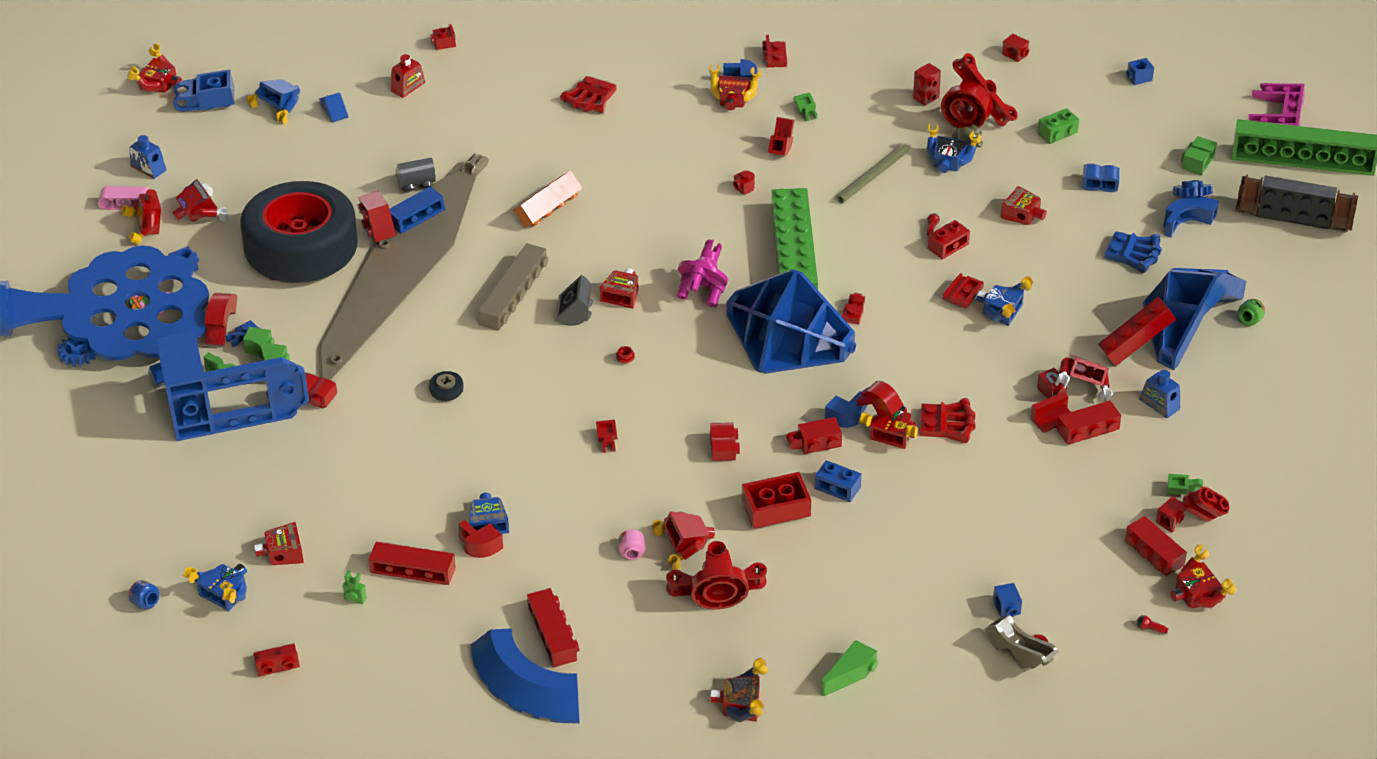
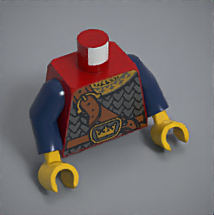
[711,658,767,722]

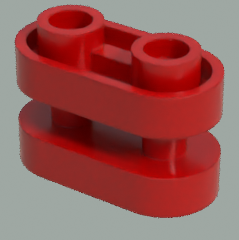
[1183,486,1230,522]

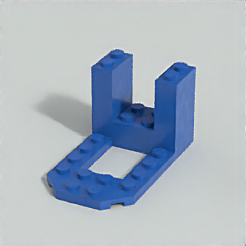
[156,331,309,441]

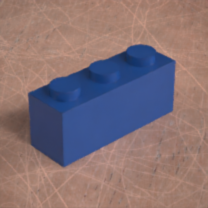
[390,186,445,234]

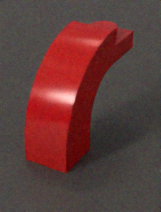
[205,293,237,346]

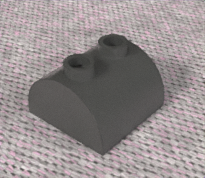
[395,157,436,191]
[556,275,593,326]

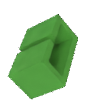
[1181,136,1217,175]

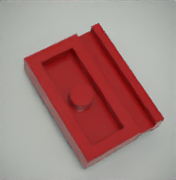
[942,273,984,309]

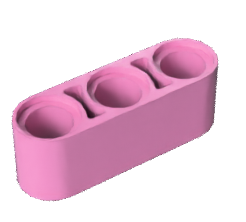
[98,186,149,210]

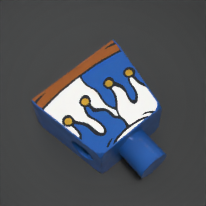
[130,135,167,179]

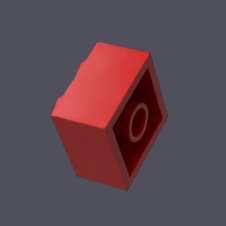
[357,190,396,242]

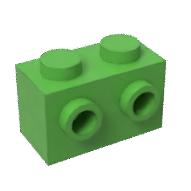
[1037,108,1079,144]

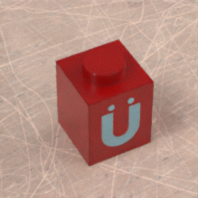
[1037,368,1068,398]

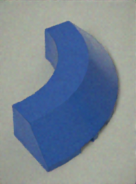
[471,628,580,723]

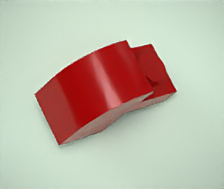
[768,117,795,156]
[856,381,904,417]
[458,520,503,558]

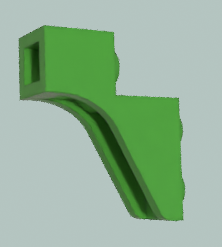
[243,327,290,361]

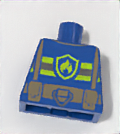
[1139,370,1180,418]
[470,492,509,534]

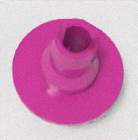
[676,239,728,308]

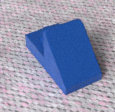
[319,93,348,123]

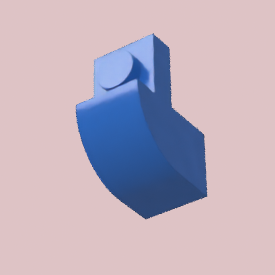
[723,59,757,80]
[825,391,867,428]

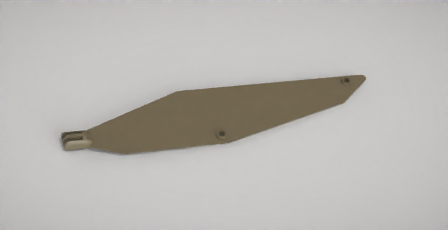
[321,153,489,380]

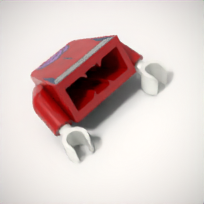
[172,179,229,222]
[1055,354,1113,401]

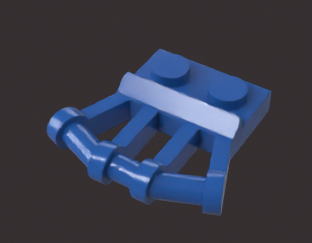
[1104,231,1162,273]

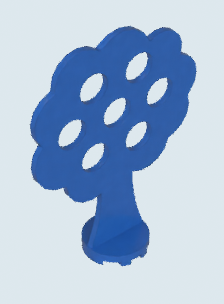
[0,245,210,361]

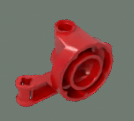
[941,53,1018,128]
[666,541,767,609]

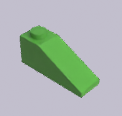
[821,640,878,696]

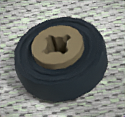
[429,371,464,401]

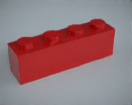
[1098,297,1176,366]
[369,541,456,585]
[527,588,580,668]

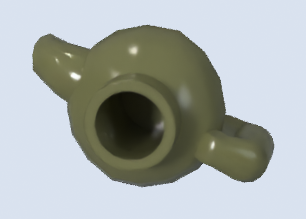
[952,124,983,148]

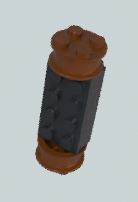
[1235,174,1358,232]

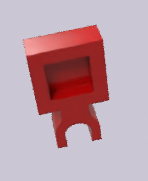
[596,419,618,453]

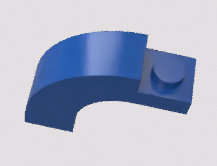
[1163,196,1219,237]

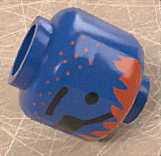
[128,580,160,610]

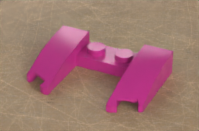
[1248,83,1305,126]

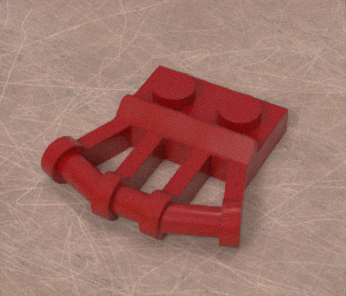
[560,76,617,113]
[920,398,976,443]

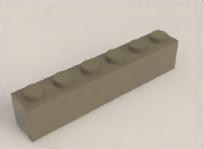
[478,243,548,331]

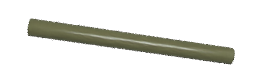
[837,144,910,203]

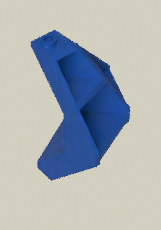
[1143,268,1246,370]
[726,269,856,374]

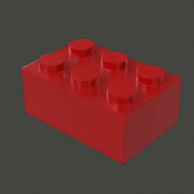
[742,472,812,529]

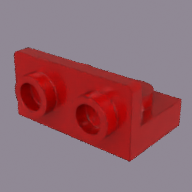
[762,35,787,68]
[253,643,300,677]

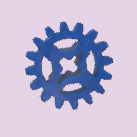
[1173,180,1213,198]
[57,336,96,367]

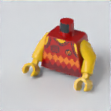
[709,64,762,110]

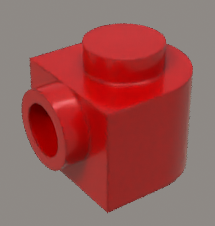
[733,170,755,195]

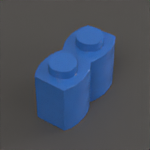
[1082,164,1119,192]

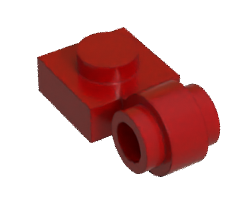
[841,292,865,324]

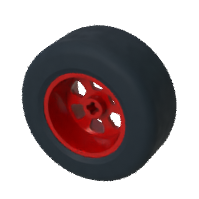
[240,181,358,283]

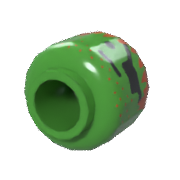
[1237,298,1265,326]

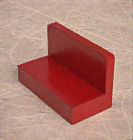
[1031,392,1071,433]

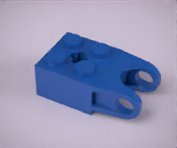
[173,69,235,111]

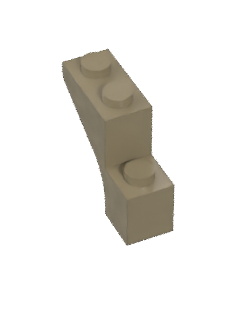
[985,615,1059,669]

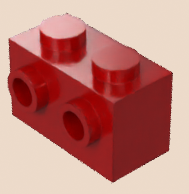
[913,63,941,106]
[928,220,970,260]

